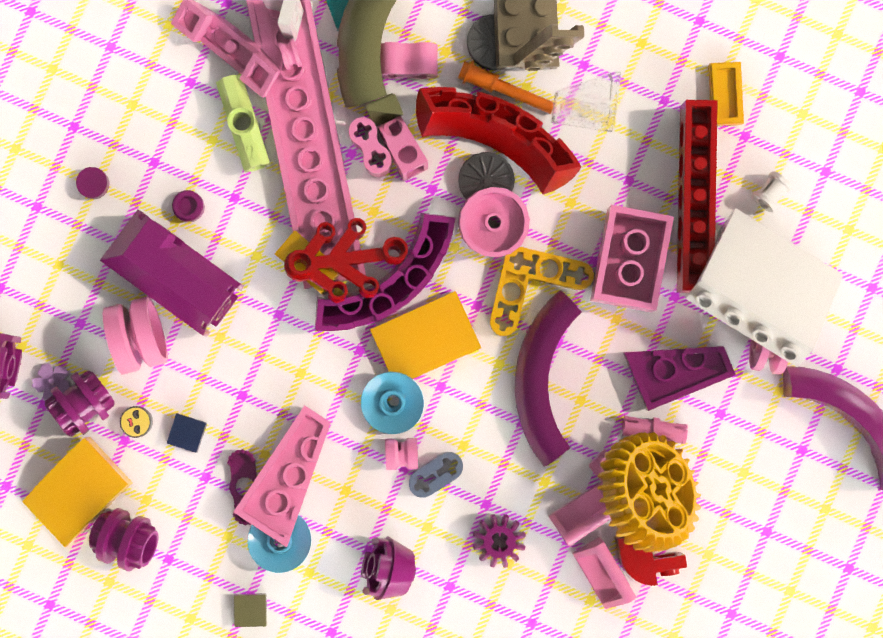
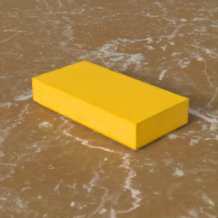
[708,62,744,126]

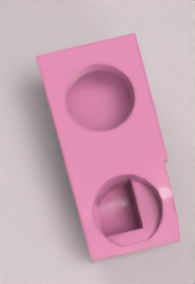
[377,116,428,182]

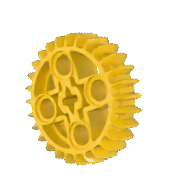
[597,432,701,552]

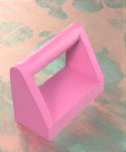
[548,482,611,546]
[572,537,637,609]

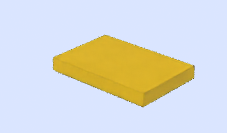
[370,291,482,379]

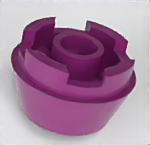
[361,536,416,600]

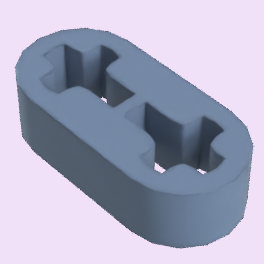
[409,452,463,498]

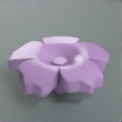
[32,363,70,400]

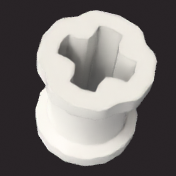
[751,171,793,213]

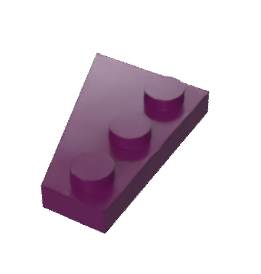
[623,346,736,411]

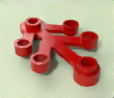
[284,218,408,303]

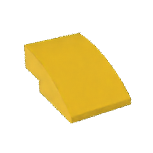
[22,437,133,547]

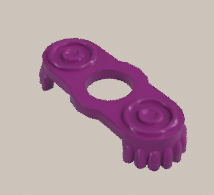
[227,449,257,526]

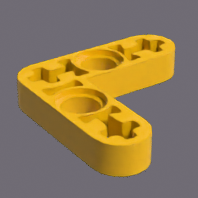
[490,247,594,337]

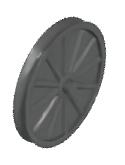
[467,14,508,70]
[458,152,515,199]

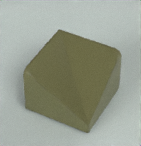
[365,93,404,126]

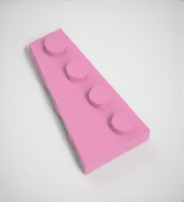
[233,405,331,547]

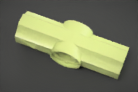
[215,74,271,173]

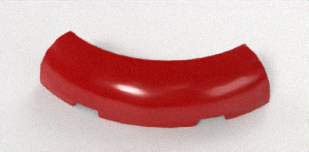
[416,87,582,195]

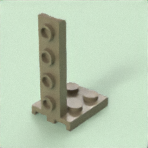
[493,0,585,71]

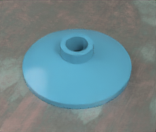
[361,372,424,434]
[247,515,312,573]

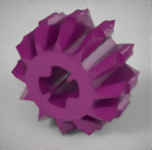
[473,514,526,568]

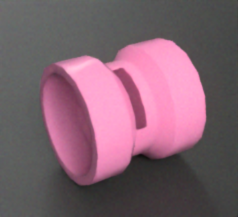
[385,438,418,470]

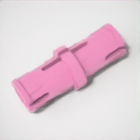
[622,416,688,444]

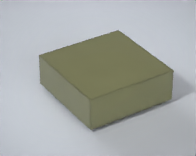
[234,593,268,627]

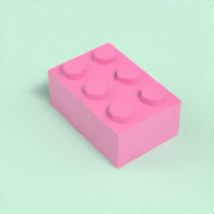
[590,204,674,313]

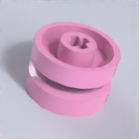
[458,187,530,258]
[102,296,168,375]

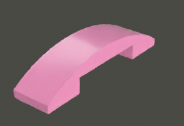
[171,0,280,98]

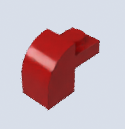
[614,536,688,586]

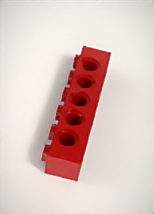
[676,99,718,293]

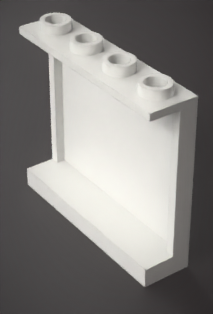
[686,208,844,367]

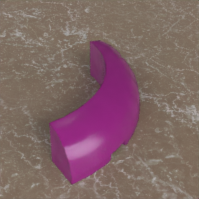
[315,212,456,331]
[514,290,582,467]
[783,366,883,490]

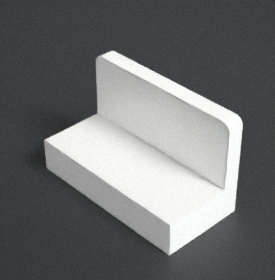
[263,0,304,41]

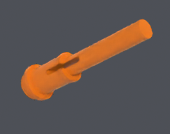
[458,61,555,114]

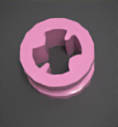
[278,38,302,70]

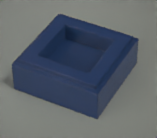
[167,413,208,453]

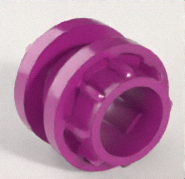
[45,370,115,437]
[89,508,159,572]

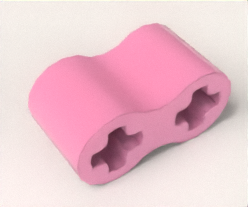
[380,42,438,79]
[349,117,392,178]

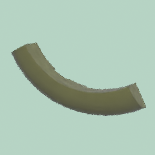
[337,0,397,107]

